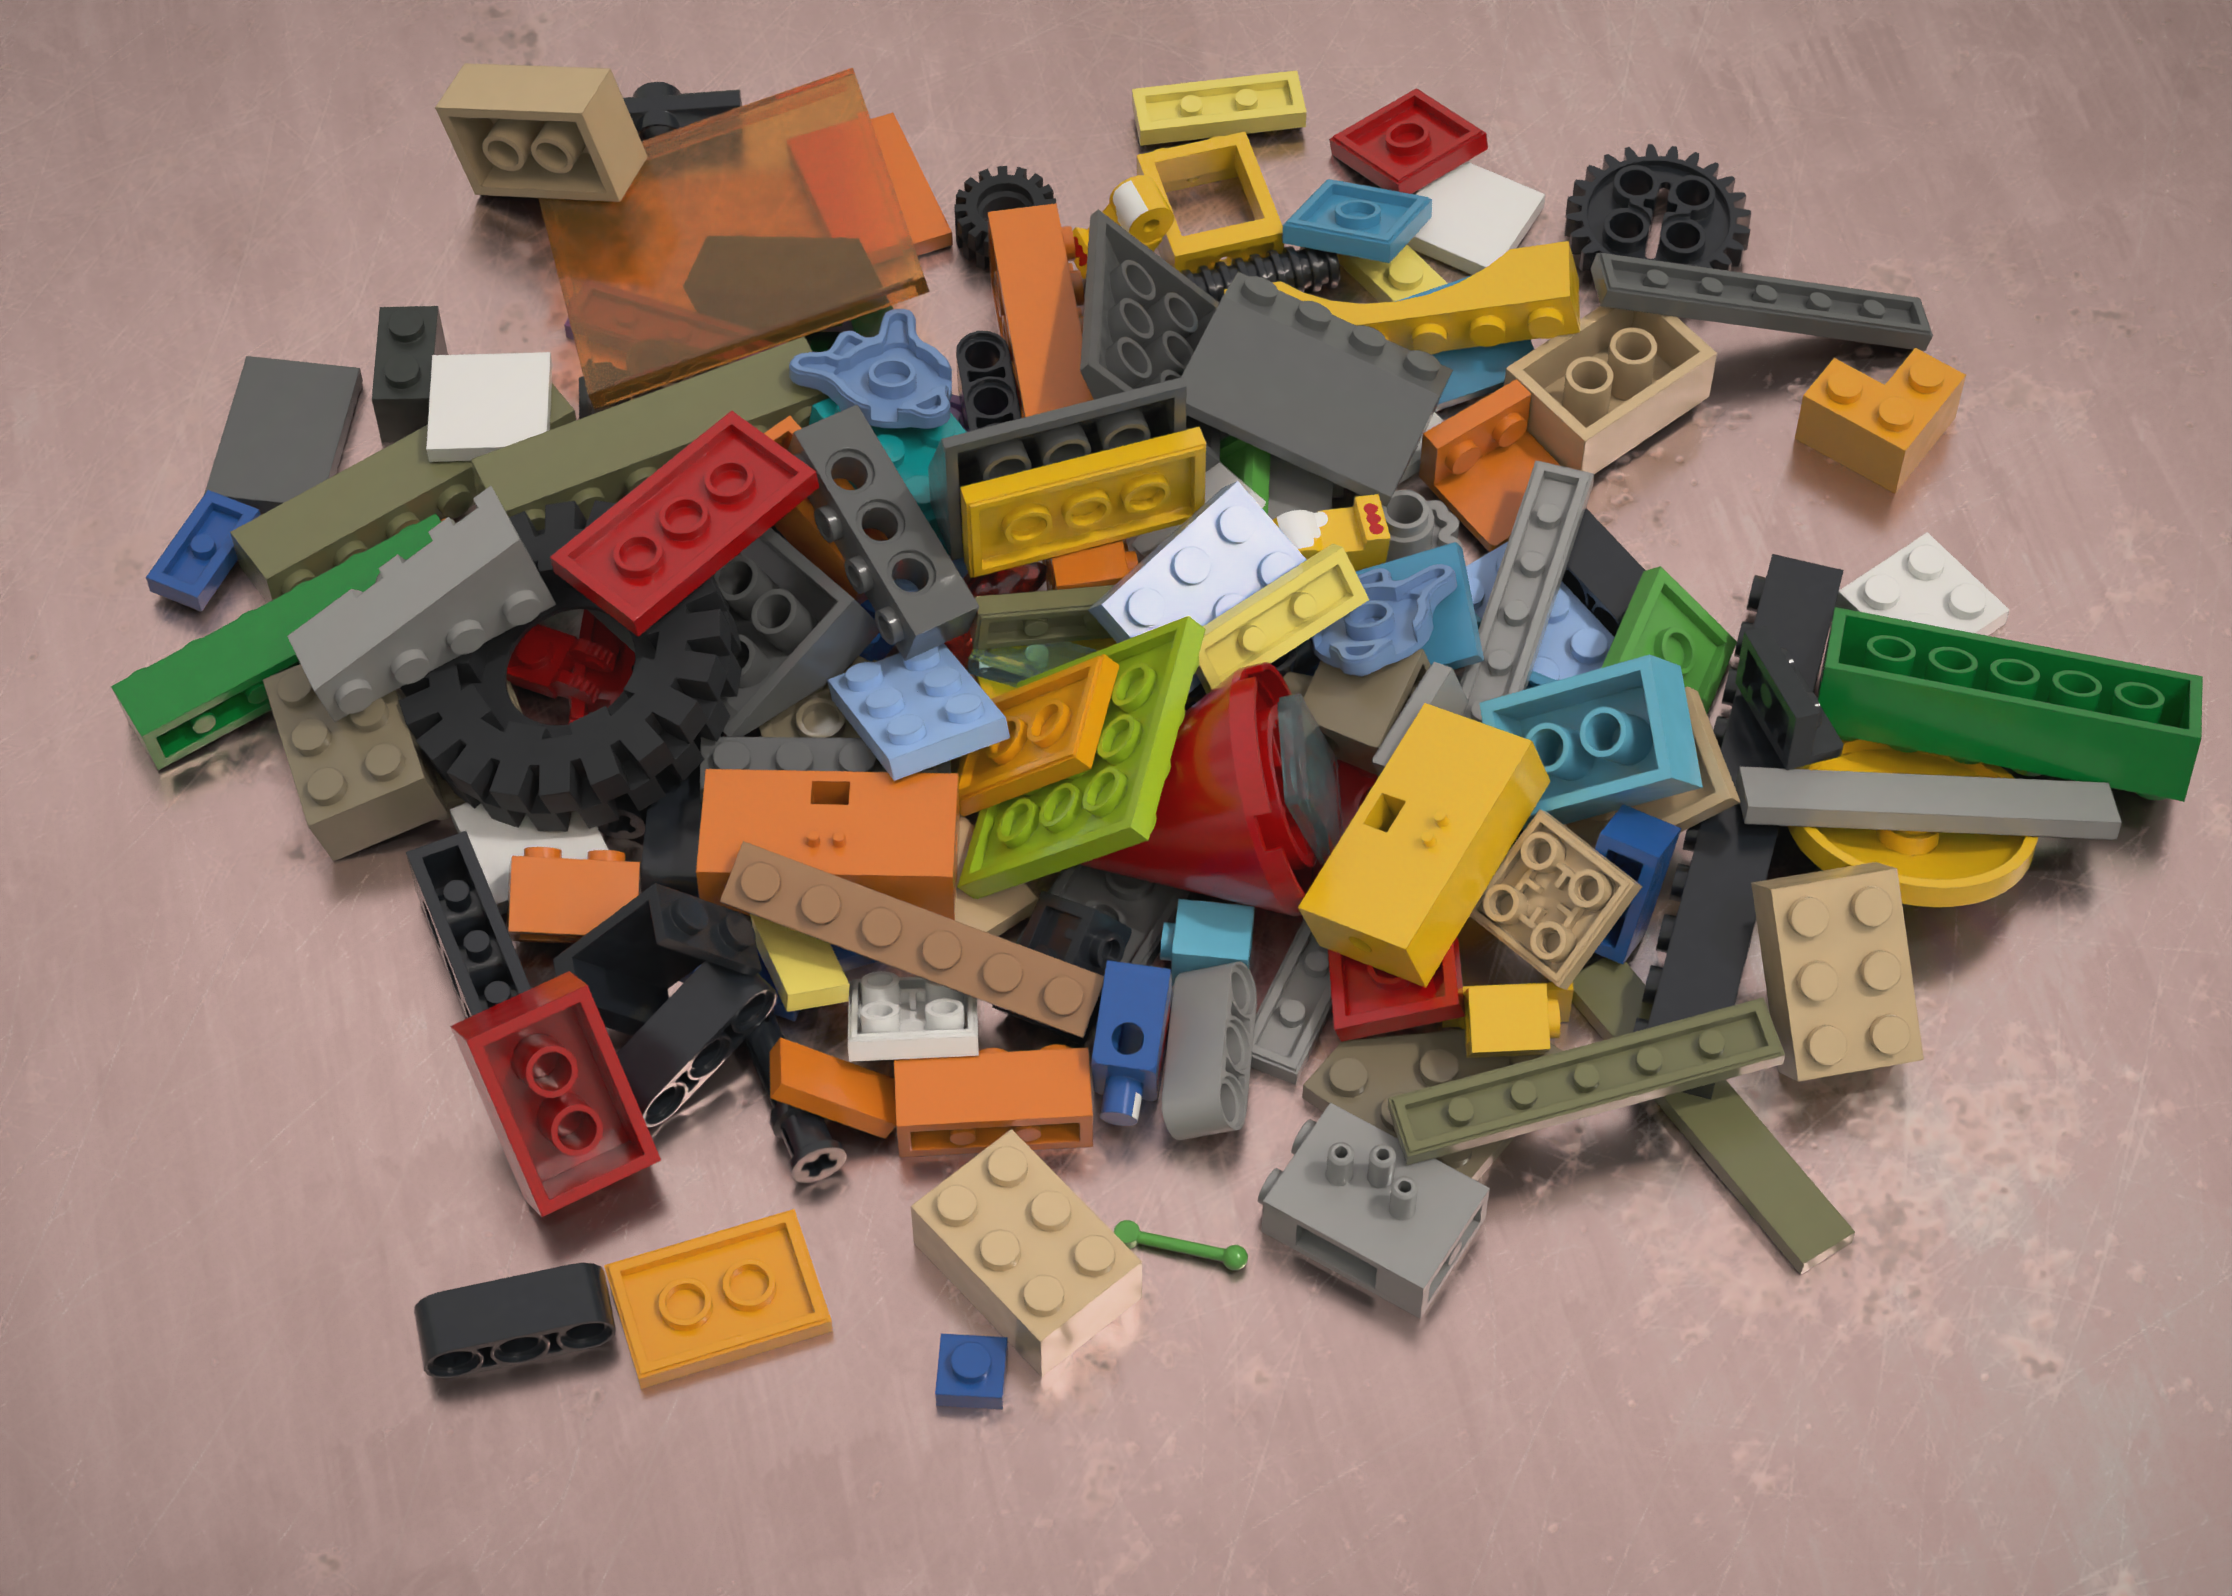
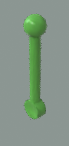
[1114,1220,1248,1270]

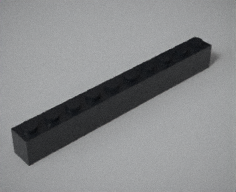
[1633,554,1844,1100]

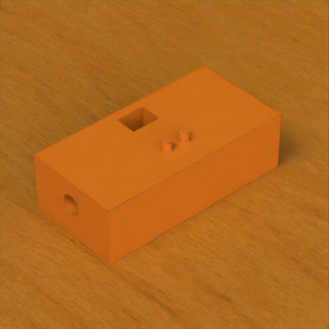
[696,769,960,920]

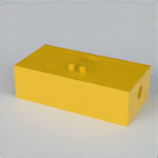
[1298,703,1551,988]

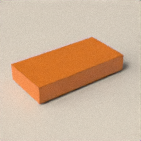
[770,1037,896,1139]

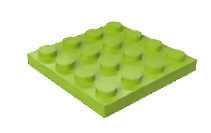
[957,616,1206,899]

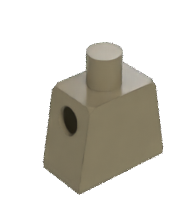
[1283,649,1431,776]

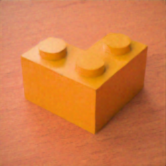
[1795,348,1966,494]

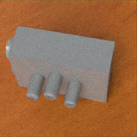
[1258,1102,1490,1319]

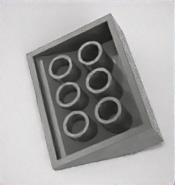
[1080,209,1221,472]
[1181,272,1453,507]
[928,377,1187,560]
[587,528,880,737]

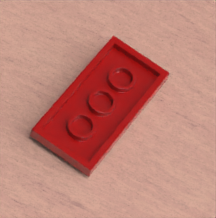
[550,410,819,637]

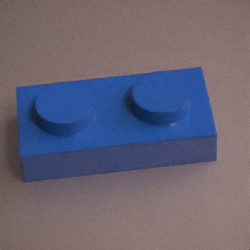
[146,490,261,612]

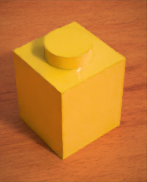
[1463,984,1560,1058]

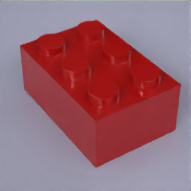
[450,971,661,1217]

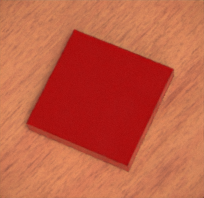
[1329,88,1488,194]

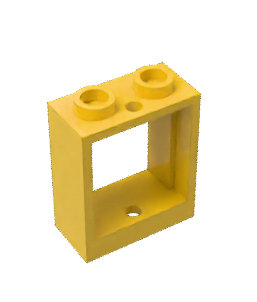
[1137,132,1284,274]

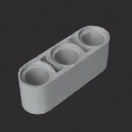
[1162,961,1257,1141]

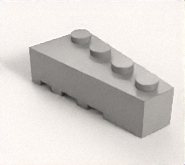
[287,486,556,722]

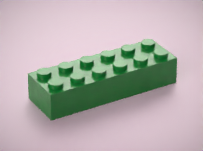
[1817,607,2203,802]

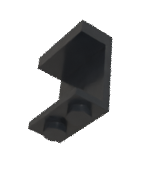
[553,883,761,1036]

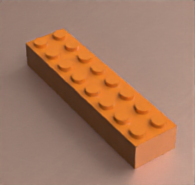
[988,203,1138,591]

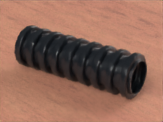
[1180,246,1340,303]

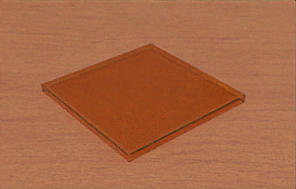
[538,67,930,409]

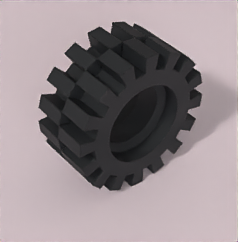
[954,166,1056,270]

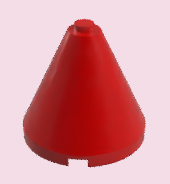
[1081,662,1322,916]

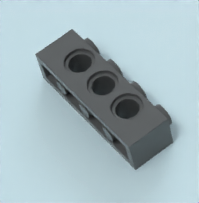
[787,405,979,661]

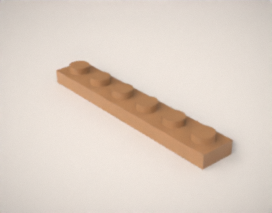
[720,841,1104,1039]

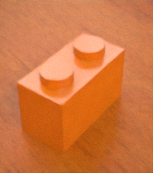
[506,847,640,944]

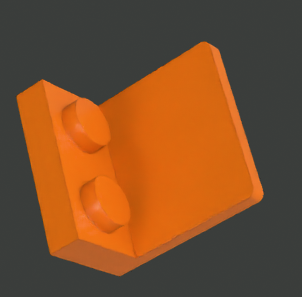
[1419,379,1561,552]

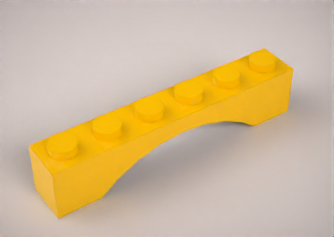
[1224,241,1580,355]

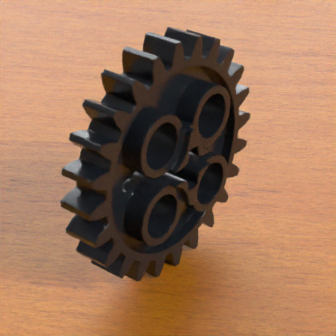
[1564,144,1751,271]

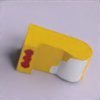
[1073,175,1174,279]
[1273,494,1391,571]

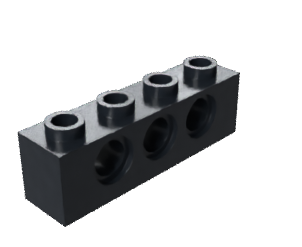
[406,831,531,1018]

